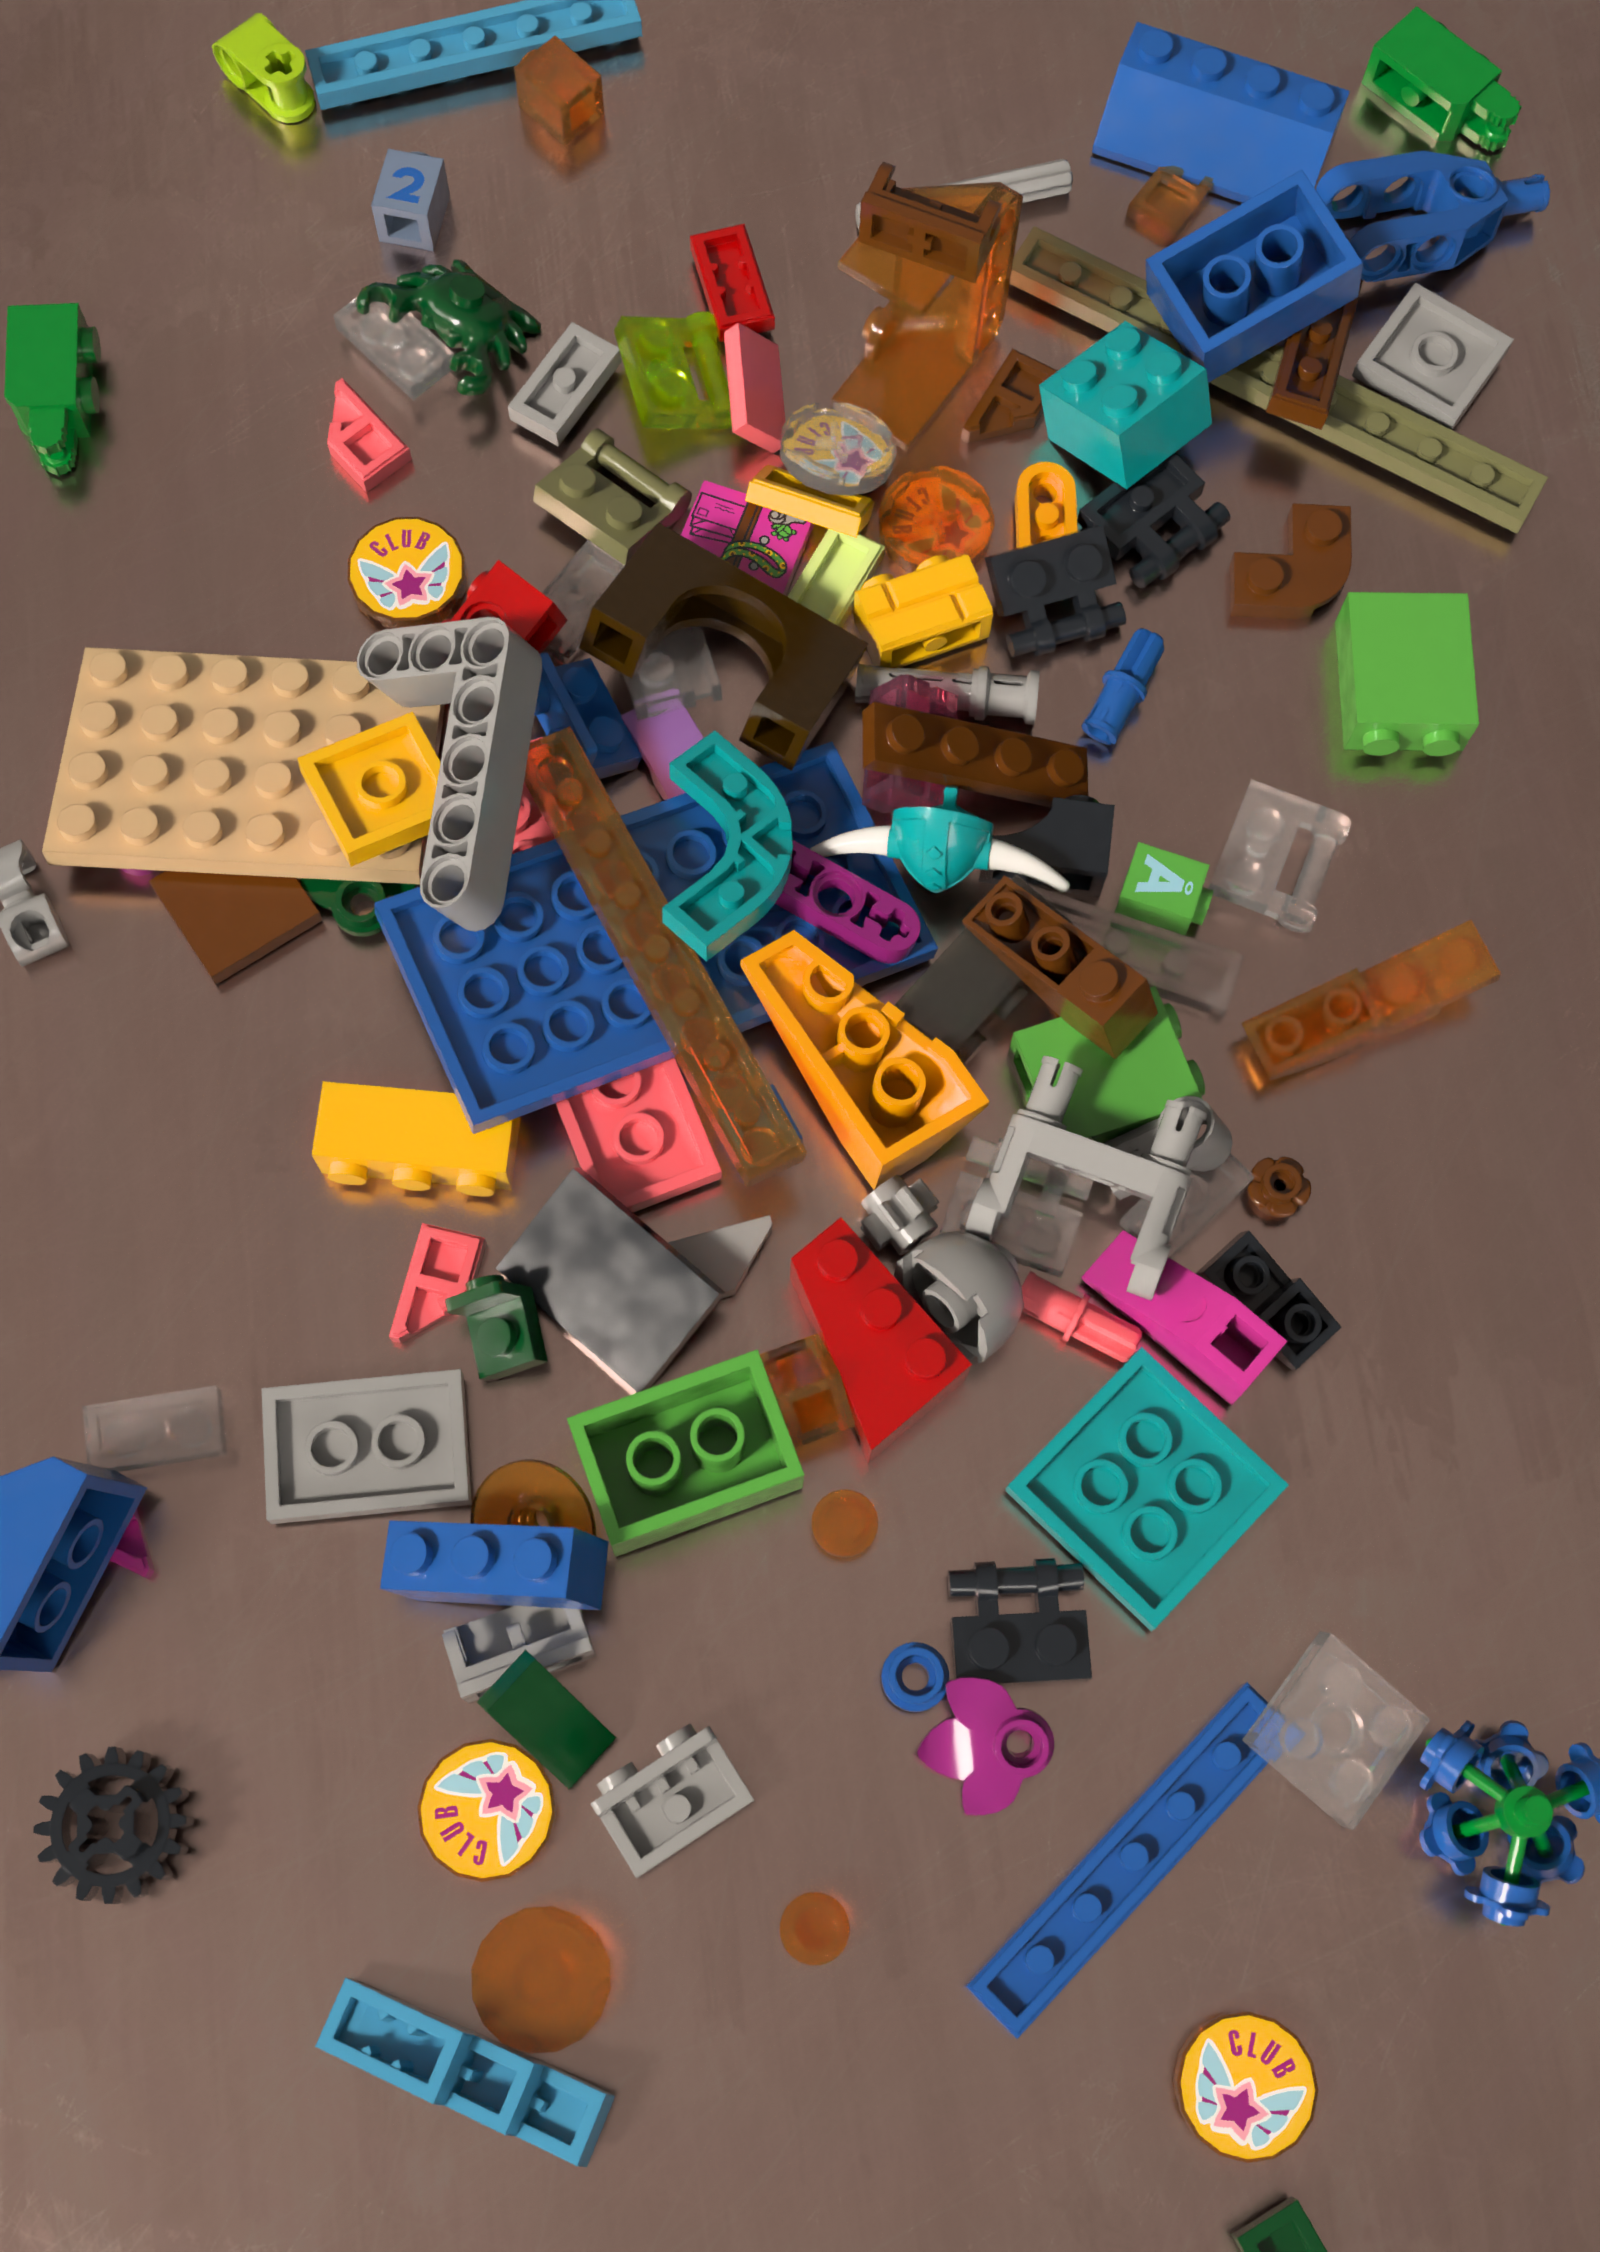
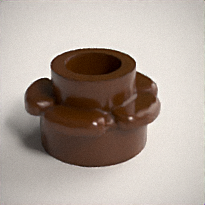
[1248,1156,1311,1217]

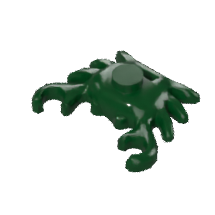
[356,259,541,396]

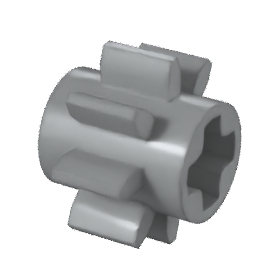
[860,1175,940,1255]

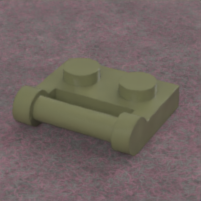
[533,428,692,565]

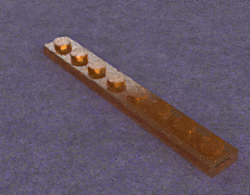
[524,727,807,1188]

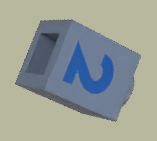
[371,149,450,251]

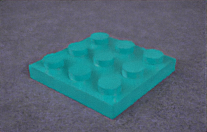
[1005,1347,1289,1631]

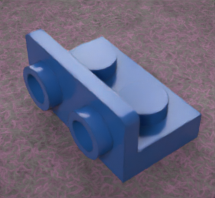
[535,652,642,786]

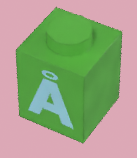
[1112,842,1214,942]

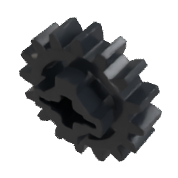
[33,1747,193,1904]

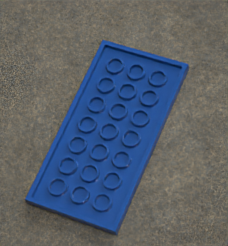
[374,741,938,1134]

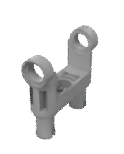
[965,1056,1207,1301]

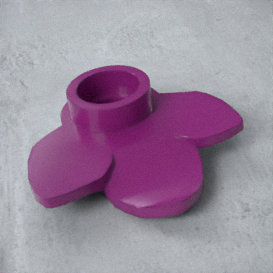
[917,1676,1055,1815]

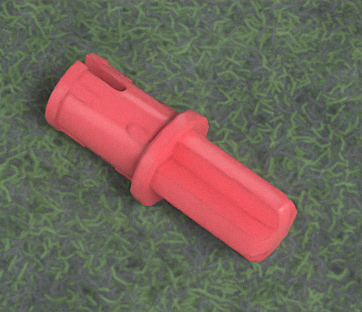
[1022,1271,1142,1362]

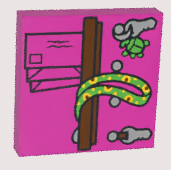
[681,480,814,595]

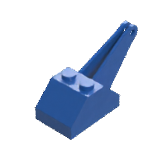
[0,1456,147,1672]

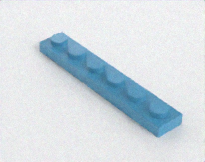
[305,0,642,110]

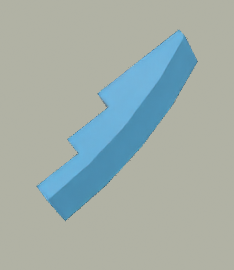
[315,1977,615,2167]

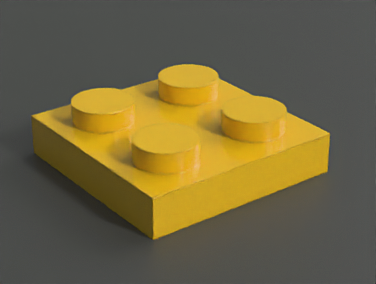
[297,711,441,867]

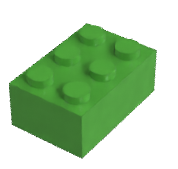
[567,1349,805,1557]

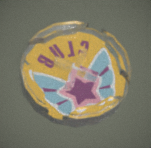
[779,402,897,496]

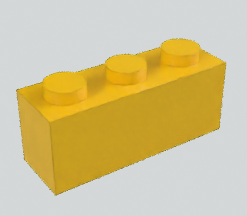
[312,1081,521,1197]

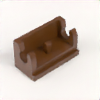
[859,162,1002,283]

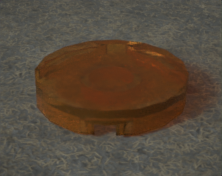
[471,1906,612,2054]

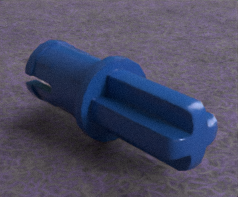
[1081,628,1164,745]

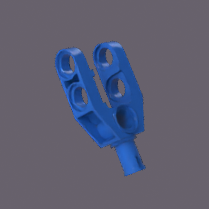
[1316,150,1550,282]

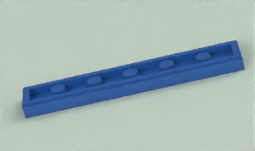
[965,1682,1297,2039]

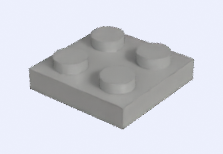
[1352,282,1514,430]

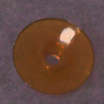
[470,1459,596,1536]

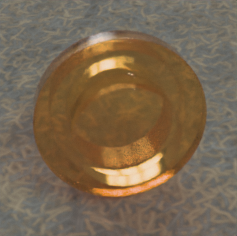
[811,1489,878,1558]
[780,1892,850,1965]

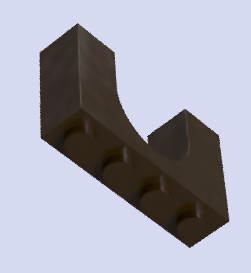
[579,522,869,771]

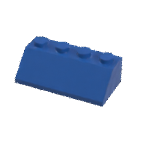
[1092,22,1350,203]

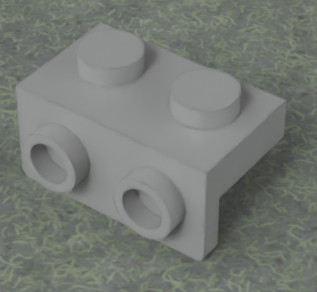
[591,1723,754,1879]

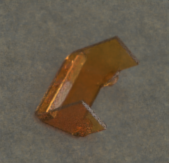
[831,182,1023,451]

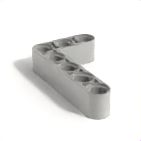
[357,617,542,932]

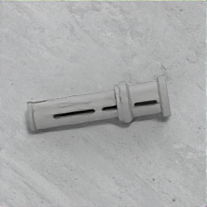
[855,664,1040,725]

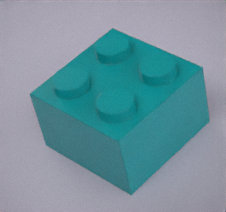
[1039,321,1212,489]

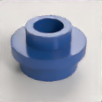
[881,1642,949,1712]

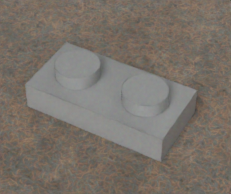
[508,322,621,446]

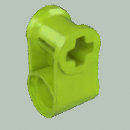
[212,13,316,123]

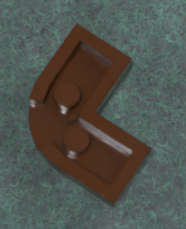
[1230,503,1352,619]

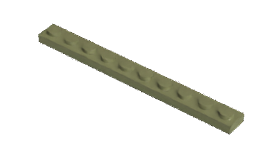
[1005,226,1548,534]

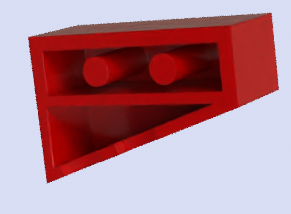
[790,1217,972,1464]

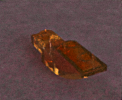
[1241,920,1501,1080]

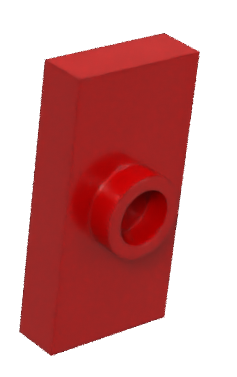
[690,223,775,342]

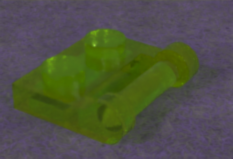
[614,311,732,429]

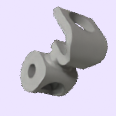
[0,839,69,967]

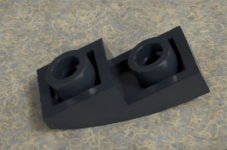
[1195,1230,1341,1370]

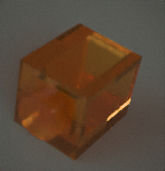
[514,36,605,146]
[760,1333,855,1448]

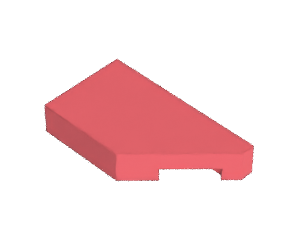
[327,378,412,493]
[389,1223,487,1344]

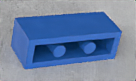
[380,1520,609,1610]

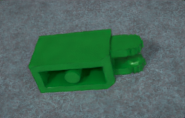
[1362,6,1522,152]
[4,303,101,477]

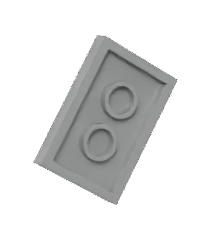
[261,1369,472,1524]

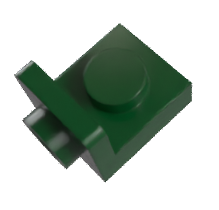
[445,1275,548,1381]

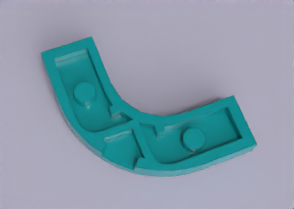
[662,730,793,962]

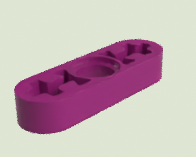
[775,840,921,964]

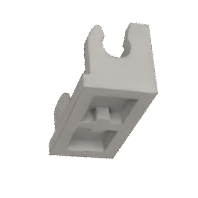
[442,1606,596,1703]

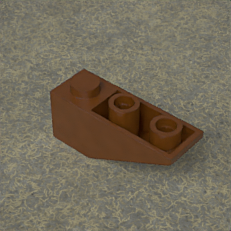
[962,876,1158,1059]

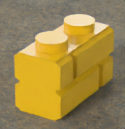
[853,554,993,668]

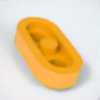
[1015,462,1078,548]

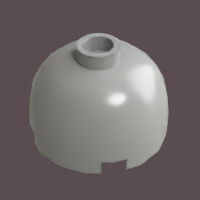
[894,1231,1024,1364]

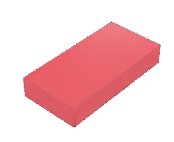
[724,323,787,453]

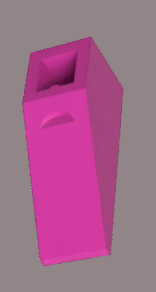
[1081,1230,1287,1406]

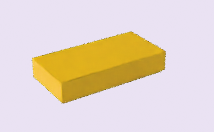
[745,464,875,538]

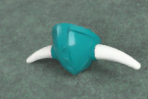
[810,785,1070,893]

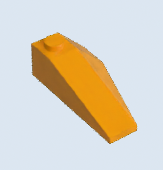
[740,930,990,1190]

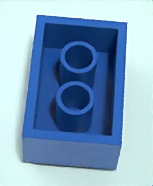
[1145,169,1363,383]

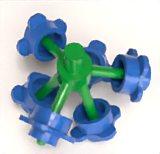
[1419,1720,1600,1927]

